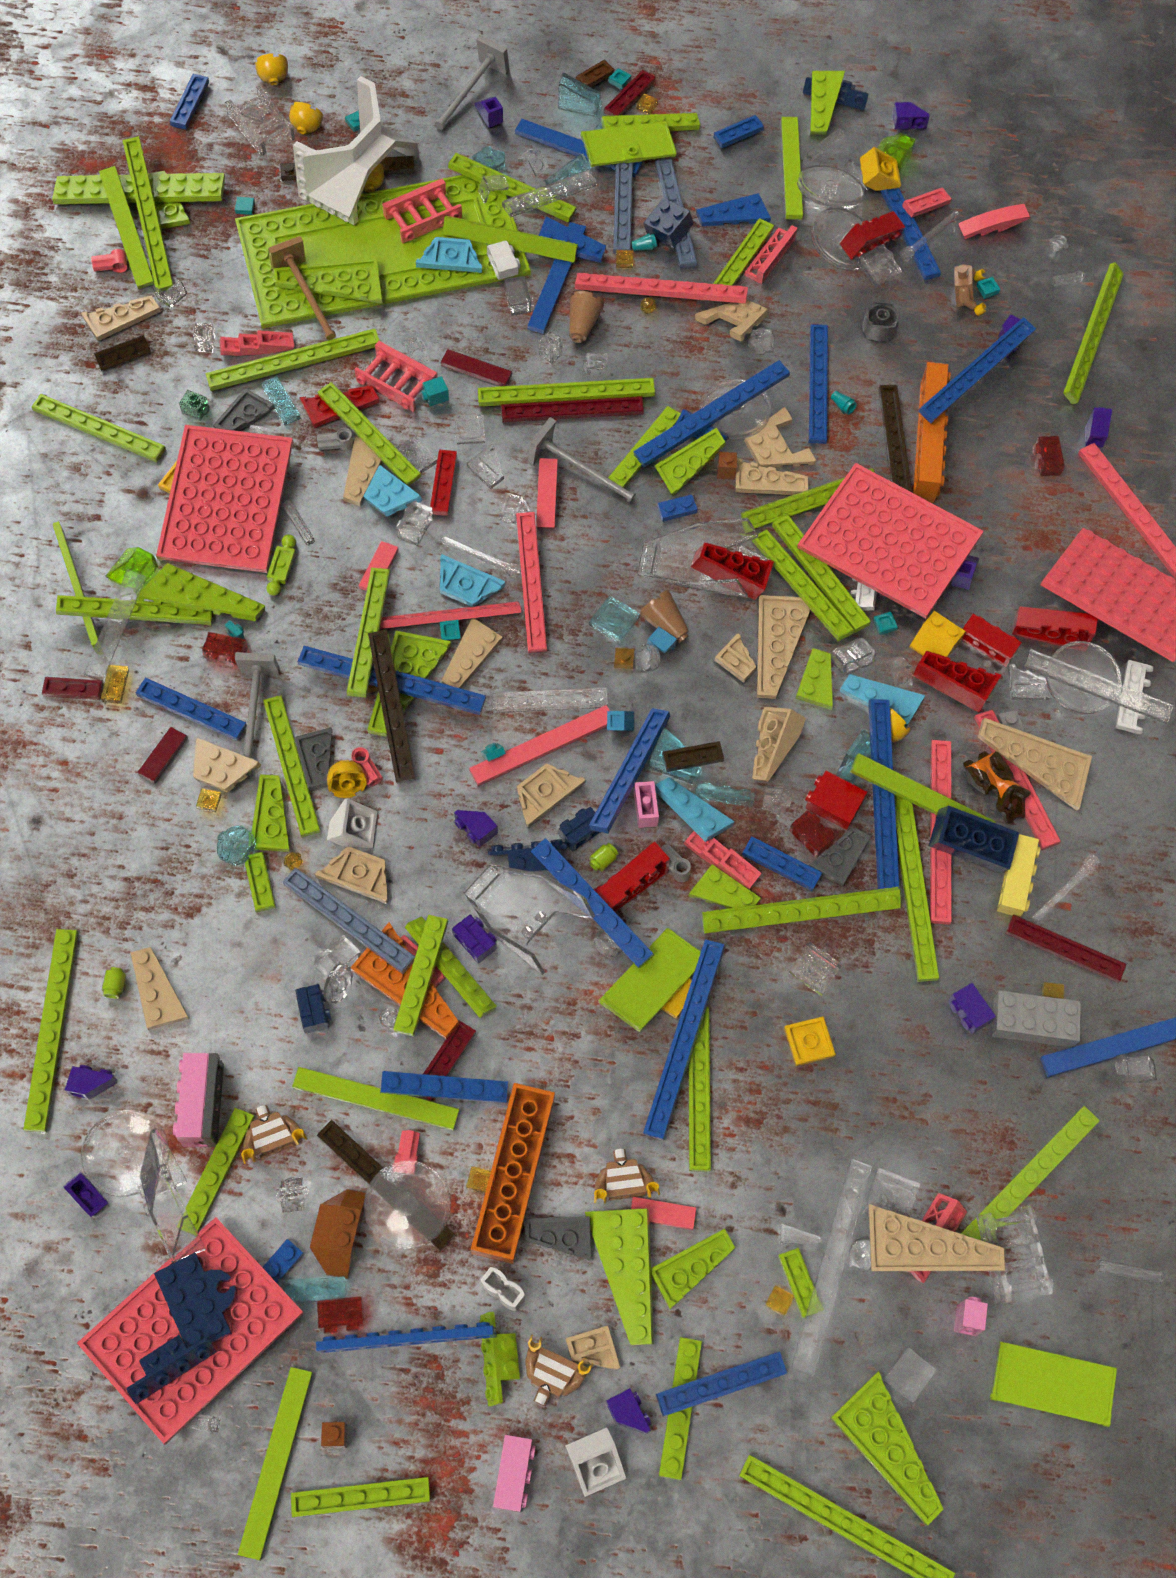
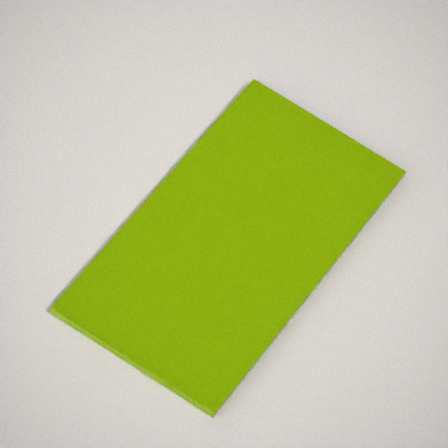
[235,168,531,329]

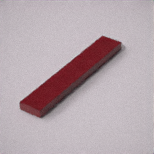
[1005,915,1127,983]

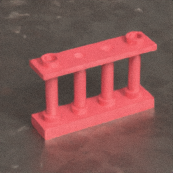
[382,178,462,244]
[354,341,438,412]

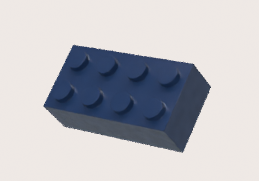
[929,805,1019,873]

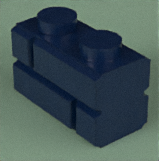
[558,807,601,852]
[295,984,332,1034]

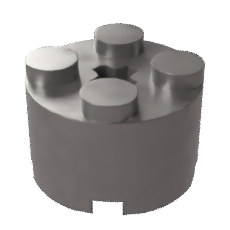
[862,300,900,342]

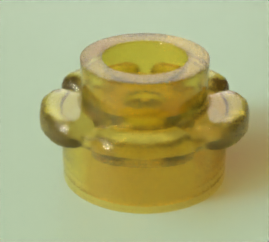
[640,298,656,314]
[283,852,303,870]

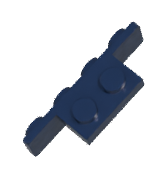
[803,77,869,110]
[487,839,567,874]
[126,1335,216,1404]

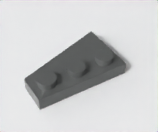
[213,388,275,431]
[294,727,332,791]
[809,827,871,886]
[525,1216,591,1261]

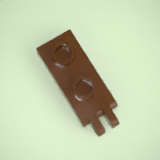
[572,59,615,91]

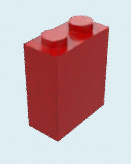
[805,770,867,830]

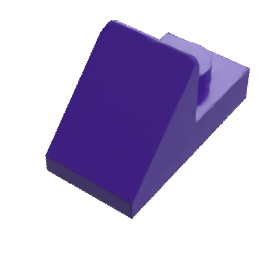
[63,1172,108,1217]

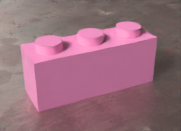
[493,1435,536,1513]

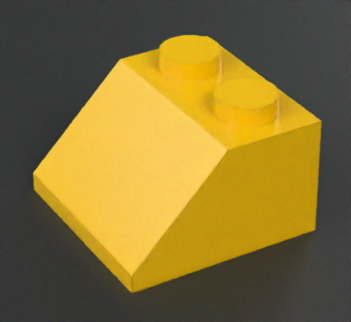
[860,147,901,191]
[909,611,965,657]

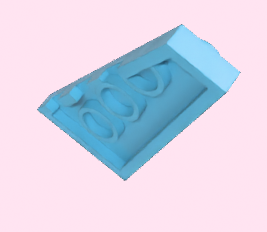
[840,674,925,728]
[655,777,735,842]

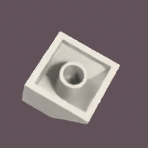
[327,798,377,848]

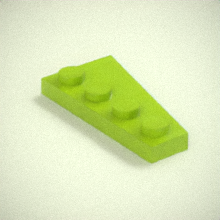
[810,71,845,135]
[148,171,190,229]
[654,427,726,496]
[249,774,290,852]
[651,1228,735,1310]

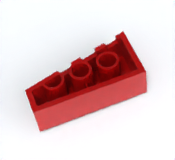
[840,211,905,260]
[690,542,774,600]
[1012,607,1098,652]
[913,651,1002,713]
[594,841,670,912]

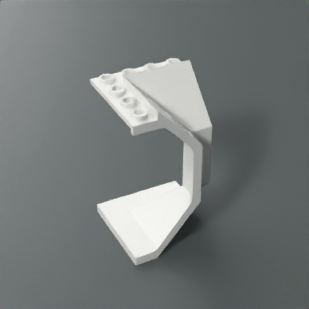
[293,76,419,225]

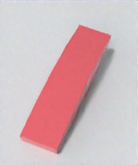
[958,204,1030,240]
[219,330,294,356]
[536,458,558,529]
[683,831,762,889]

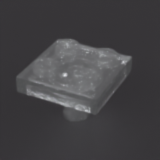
[856,244,903,288]
[396,435,437,473]
[789,941,842,996]

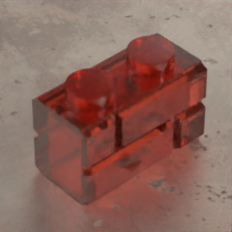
[1032,436,1065,476]
[202,632,248,667]
[789,811,835,858]
[317,1296,365,1334]

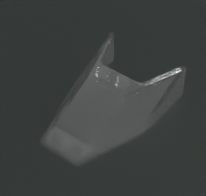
[637,518,758,598]
[464,865,595,975]
[138,1128,206,1263]

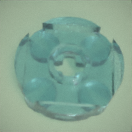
[472,146,505,172]
[217,826,256,866]

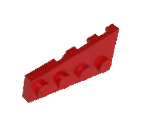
[299,385,380,428]

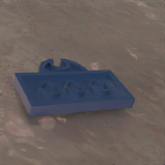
[154,1252,237,1349]

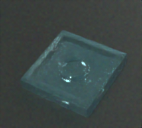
[589,595,640,644]

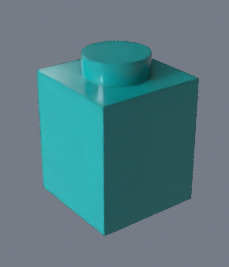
[421,376,449,407]

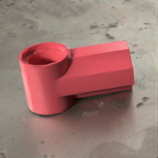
[91,249,127,273]
[351,747,383,787]
[393,1130,420,1175]

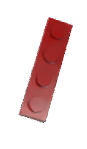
[429,449,457,516]

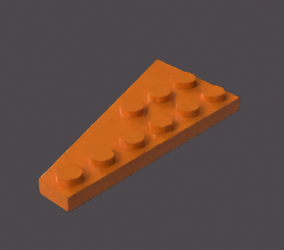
[350,922,459,1040]

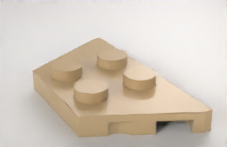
[193,738,261,792]
[517,763,585,827]
[315,846,388,904]

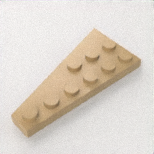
[757,595,811,699]
[978,718,1092,811]
[868,1204,1005,1271]

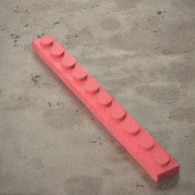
[575,273,748,304]
[1078,443,1176,580]
[930,740,951,925]

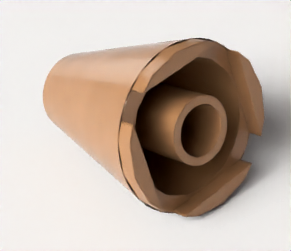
[569,291,604,343]
[639,590,689,643]

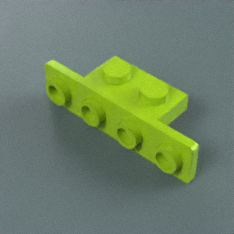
[479,1312,520,1407]

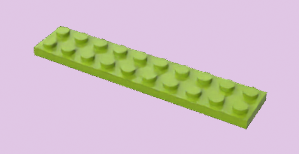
[52,173,225,204]

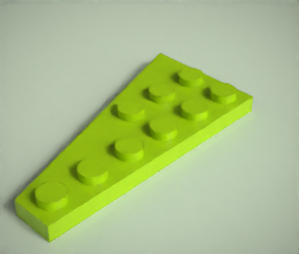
[273,258,382,304]
[137,563,265,621]
[367,631,451,737]
[585,1209,654,1345]
[830,1371,944,1526]

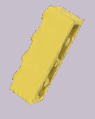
[997,834,1040,917]

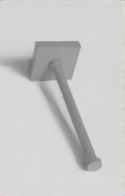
[435,35,510,129]
[527,417,636,502]
[235,652,280,775]

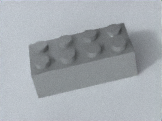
[991,990,1081,1048]

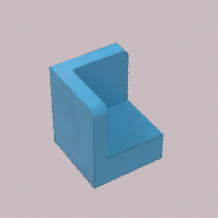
[647,627,677,653]
[607,711,634,731]

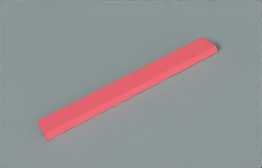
[516,512,547,653]
[380,601,521,629]
[469,705,610,786]
[974,709,1061,850]

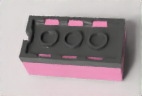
[173,1053,224,1147]

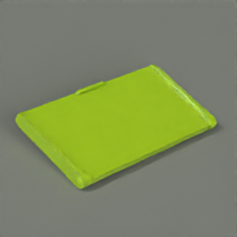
[580,121,677,167]
[598,928,701,1032]
[990,1341,1117,1427]

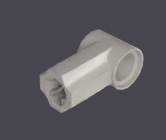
[317,428,354,451]
[661,844,691,882]

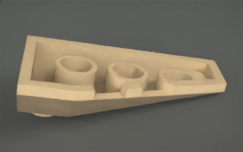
[752,707,806,782]

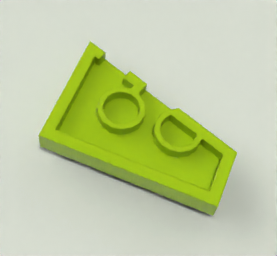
[795,648,833,710]
[689,864,761,909]

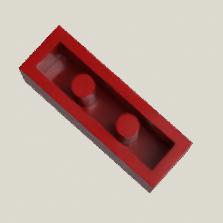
[962,613,1022,667]

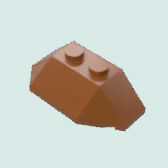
[310,1189,368,1280]

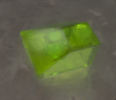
[877,133,915,173]
[105,547,158,594]

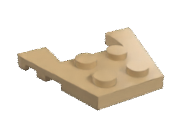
[695,299,768,341]
[744,407,816,468]

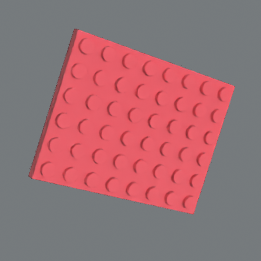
[156,425,293,573]
[797,463,983,619]
[1040,528,1176,662]
[77,1217,304,1445]

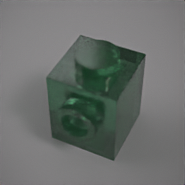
[179,389,210,421]

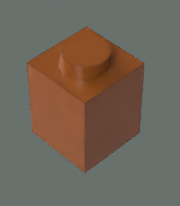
[717,452,737,480]
[321,1422,347,1449]

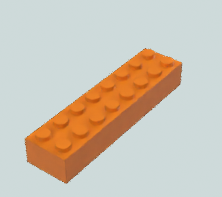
[913,362,951,503]
[471,1083,555,1265]

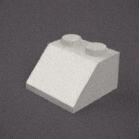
[565,1428,626,1497]

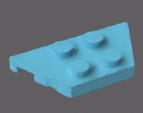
[416,237,482,273]
[363,465,423,517]
[440,554,505,607]

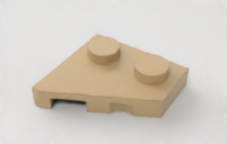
[714,633,756,683]
[566,1326,620,1370]

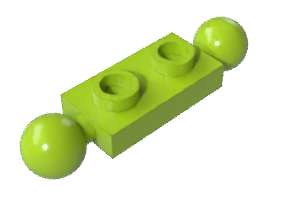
[266,534,296,596]

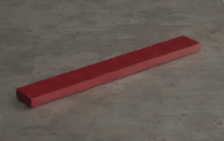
[501,396,644,423]

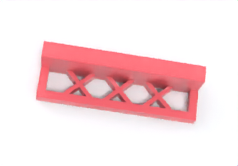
[744,225,798,284]
[908,1193,967,1283]

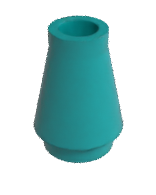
[631,233,657,251]
[831,391,857,415]

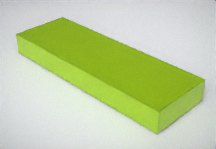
[243,852,276,913]
[778,1248,823,1319]

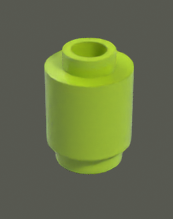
[589,843,619,872]
[101,967,126,999]

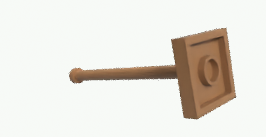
[268,236,336,340]

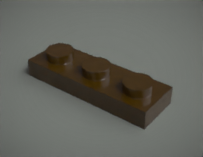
[94,335,151,371]
[662,741,724,772]

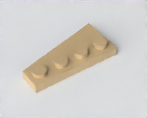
[81,295,161,341]
[343,435,383,507]
[735,458,808,495]
[441,618,502,689]
[130,947,189,1030]

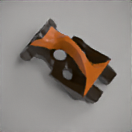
[963,751,1031,824]

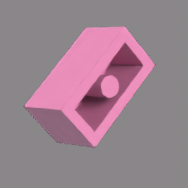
[634,781,659,828]
[954,1297,988,1336]

